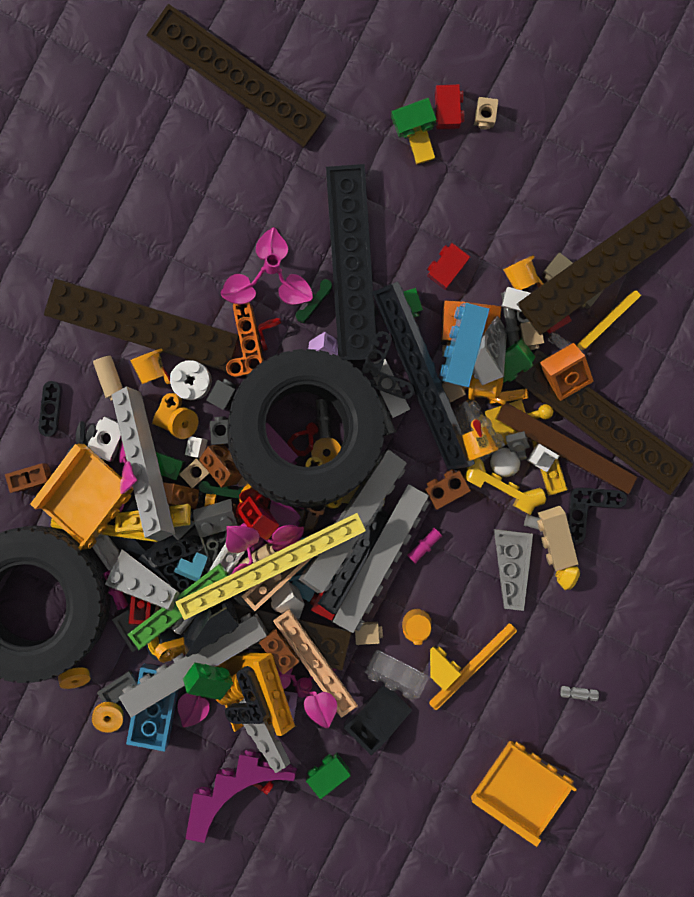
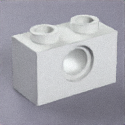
[88,417,122,462]

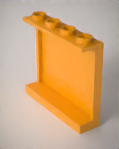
[30,444,134,550]
[216,653,295,736]
[471,741,577,847]

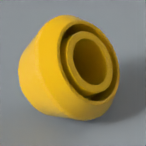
[555,566,580,590]

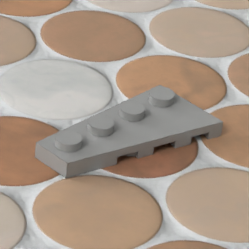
[494,529,533,611]
[105,550,180,611]
[239,694,290,773]

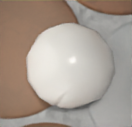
[490,447,521,478]

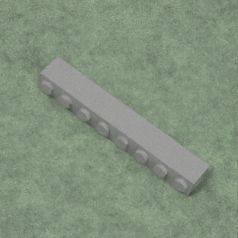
[112,386,175,541]
[298,449,407,593]
[333,484,430,633]
[119,613,269,717]

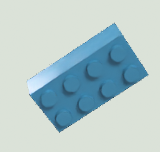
[439,303,489,387]
[126,663,179,752]

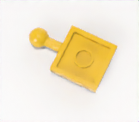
[484,399,553,447]

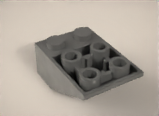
[193,499,248,566]

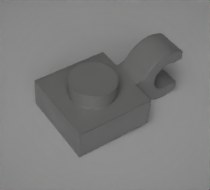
[505,431,530,461]

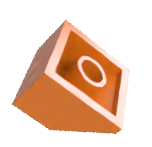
[540,343,594,401]

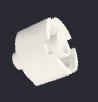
[170,361,212,400]

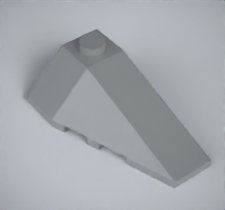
[472,316,507,385]

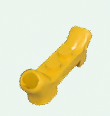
[463,457,546,515]

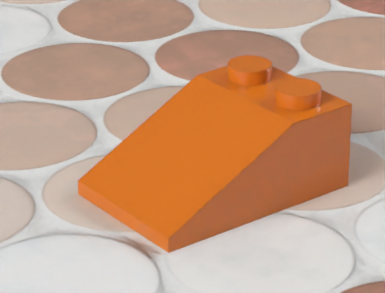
[441,301,501,342]

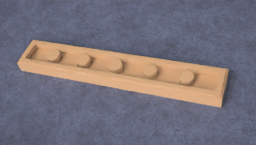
[273,609,358,718]

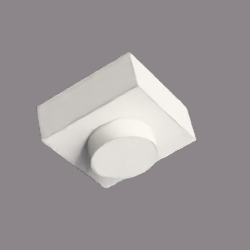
[185,437,207,458]

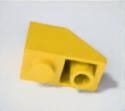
[430,646,462,691]

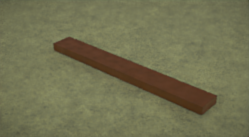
[495,402,637,494]

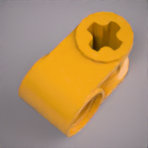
[152,393,182,431]

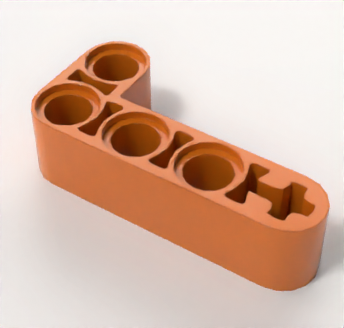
[226,302,264,378]

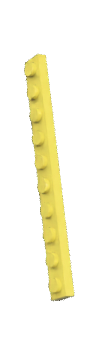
[176,513,366,620]

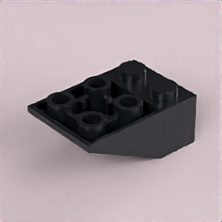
[138,535,207,593]
[183,598,239,657]
[344,682,412,756]

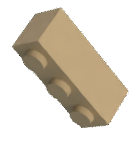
[537,506,578,571]

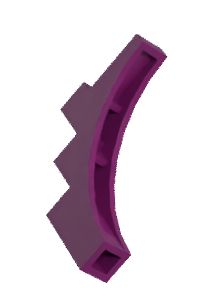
[250,423,301,552]
[186,749,297,843]

